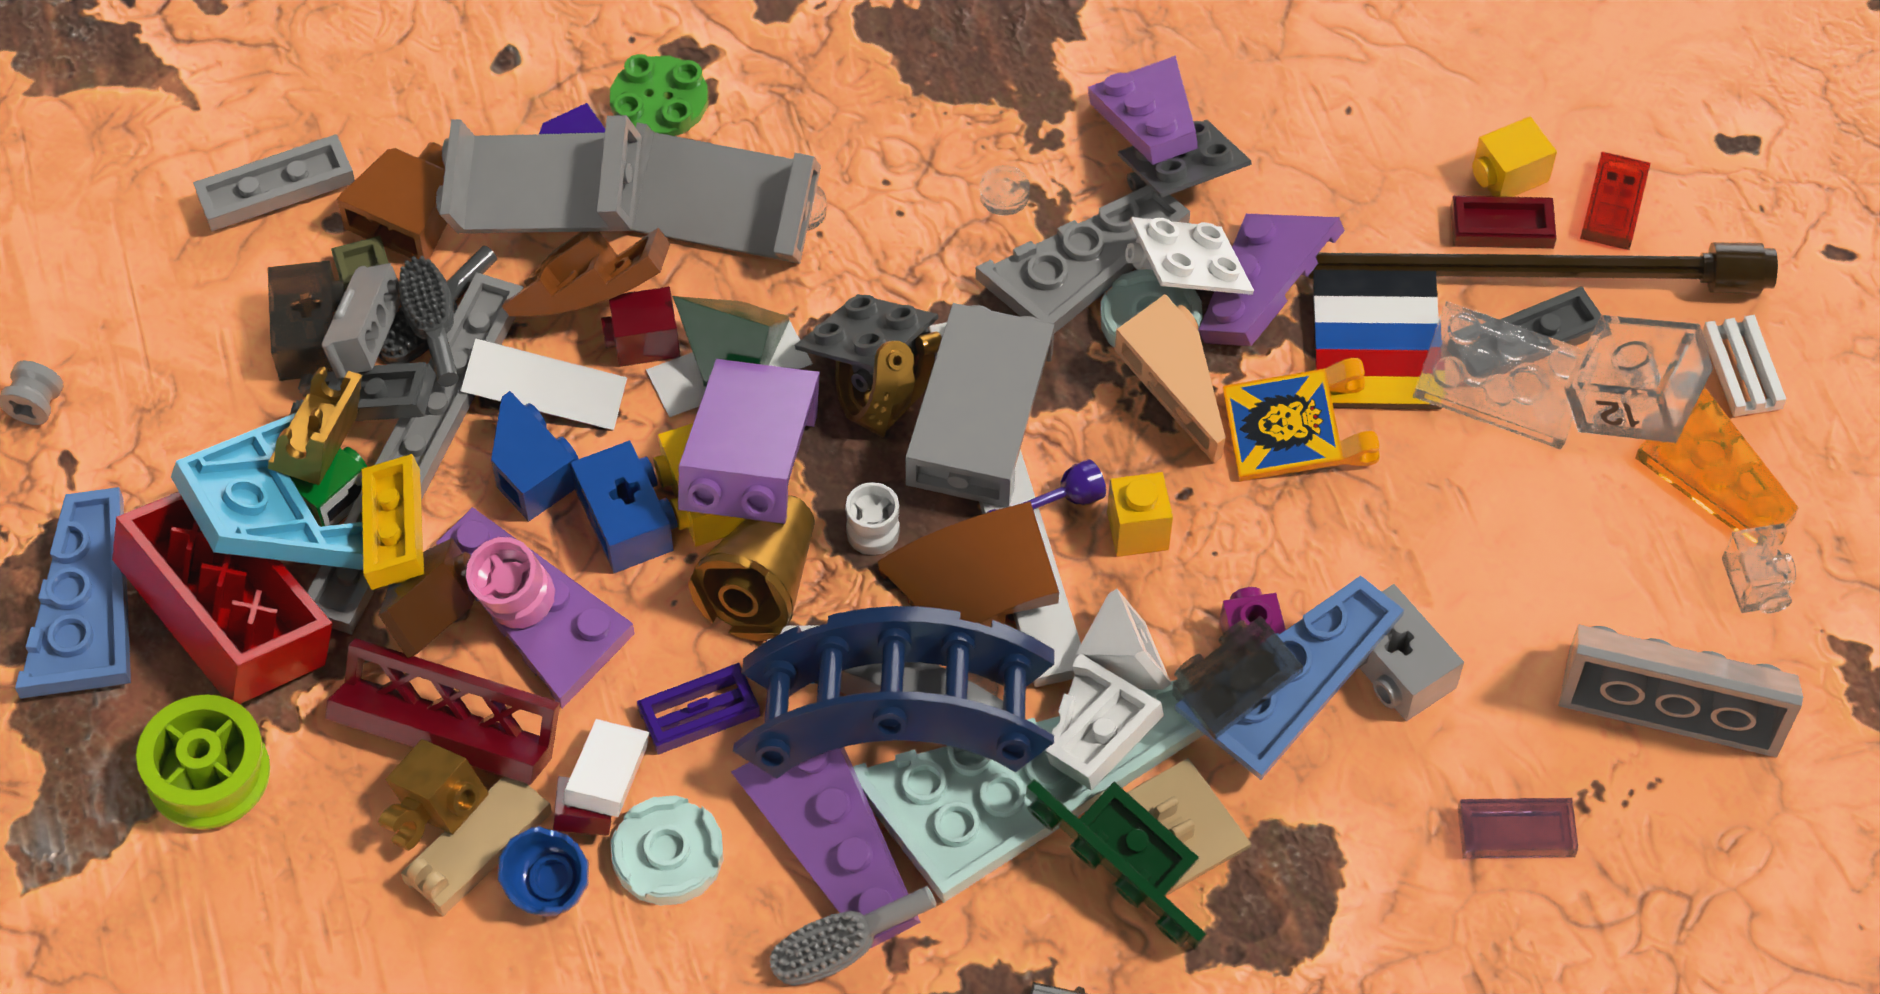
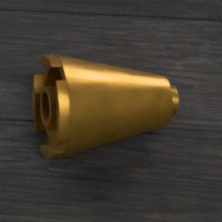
[688,495,815,641]

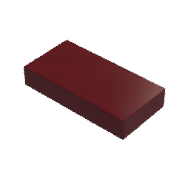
[1450,195,1557,249]

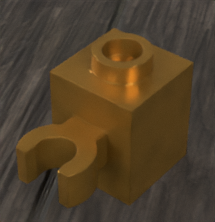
[378,739,489,851]

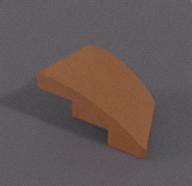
[502,228,670,317]
[878,501,1059,627]

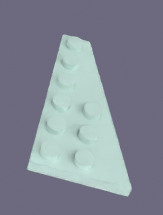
[853,678,1205,903]

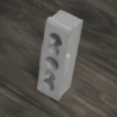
[321,263,401,379]

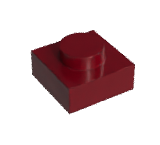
[553,776,612,836]

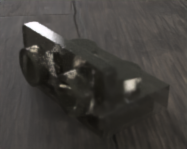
[1172,616,1303,740]

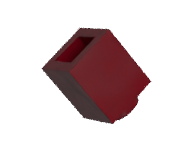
[601,286,681,367]

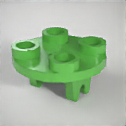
[610,54,708,136]

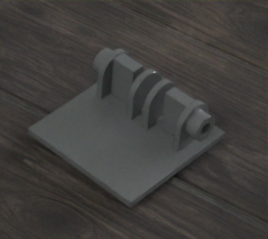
[1118,119,1252,198]
[795,294,939,392]

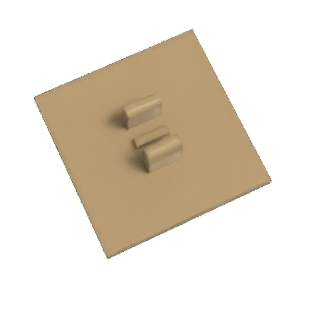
[1127,758,1251,895]

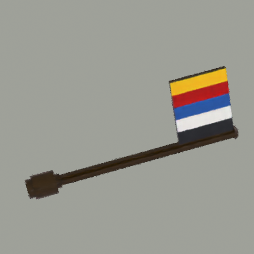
[1308,242,1778,409]

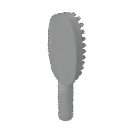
[770,886,936,986]

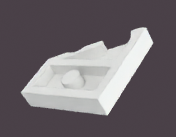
[1046,653,1164,791]

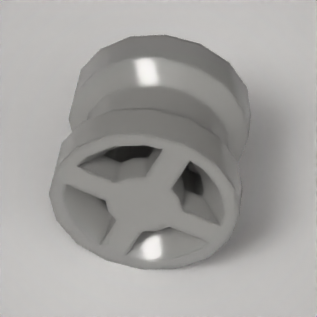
[0,360,64,425]

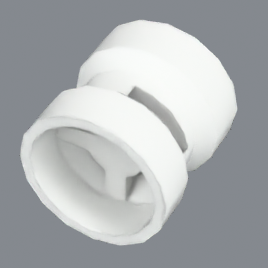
[845,482,900,556]

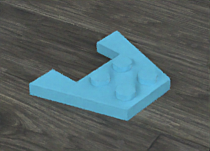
[171,412,363,570]

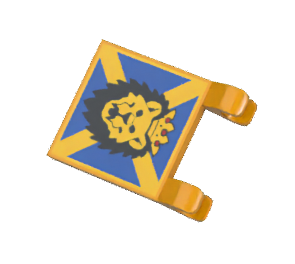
[1222,358,1380,482]

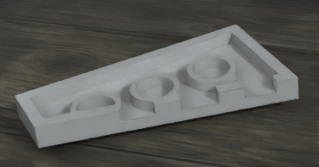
[975,185,1191,334]

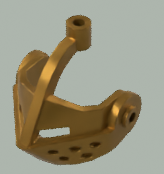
[835,332,942,438]

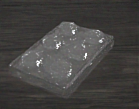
[1412,301,1594,450]

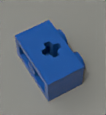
[570,440,678,573]

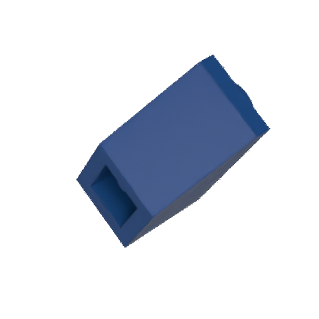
[491,391,579,522]

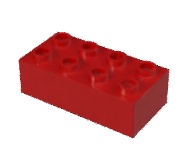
[112,491,333,704]

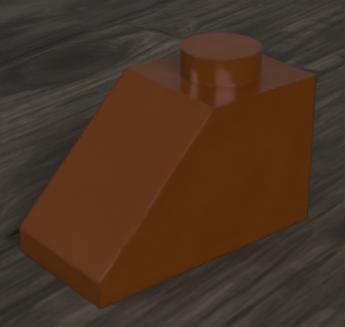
[378,538,476,658]

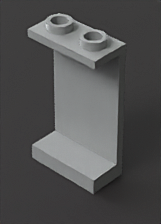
[436,115,642,234]
[632,122,821,264]
[906,303,1055,507]

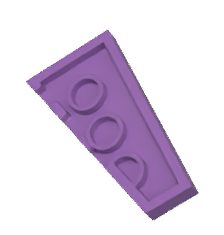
[436,507,635,709]

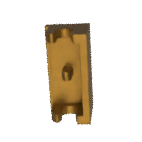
[268,367,362,485]

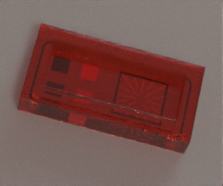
[1580,151,1651,250]

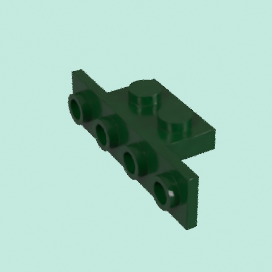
[1026,779,1206,949]

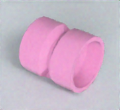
[466,537,555,629]

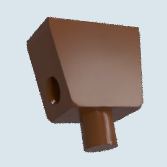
[337,142,447,260]

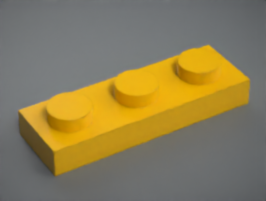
[362,454,424,590]

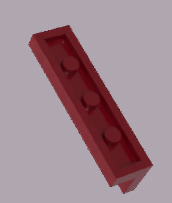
[325,638,560,785]

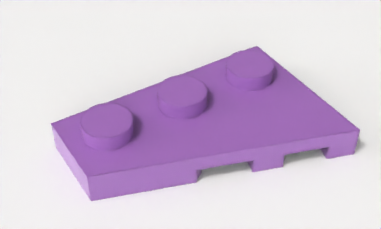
[1088,56,1198,165]
[1199,213,1345,346]

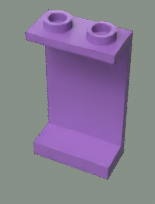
[678,359,819,524]

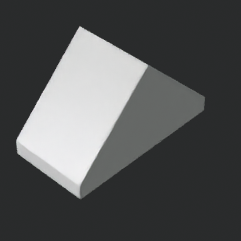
[1075,589,1172,690]

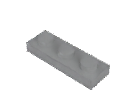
[193,134,355,232]

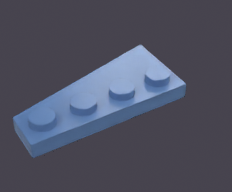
[15,487,131,699]
[1175,575,1404,780]

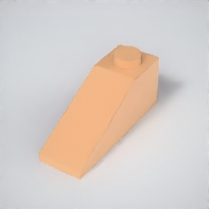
[1114,294,1226,463]

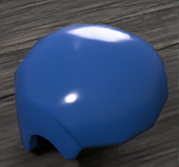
[498,827,589,917]

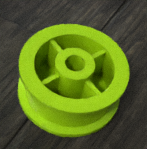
[136,695,271,829]

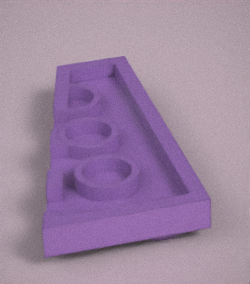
[731,747,921,948]

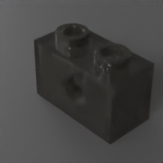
[267,260,346,381]

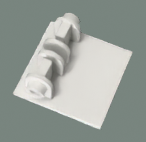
[1125,217,1254,295]

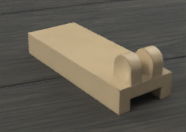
[401,776,552,916]

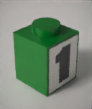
[290,447,367,527]

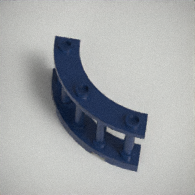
[733,606,1054,779]

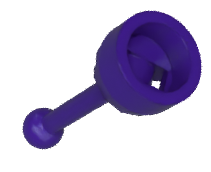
[987,459,1106,513]

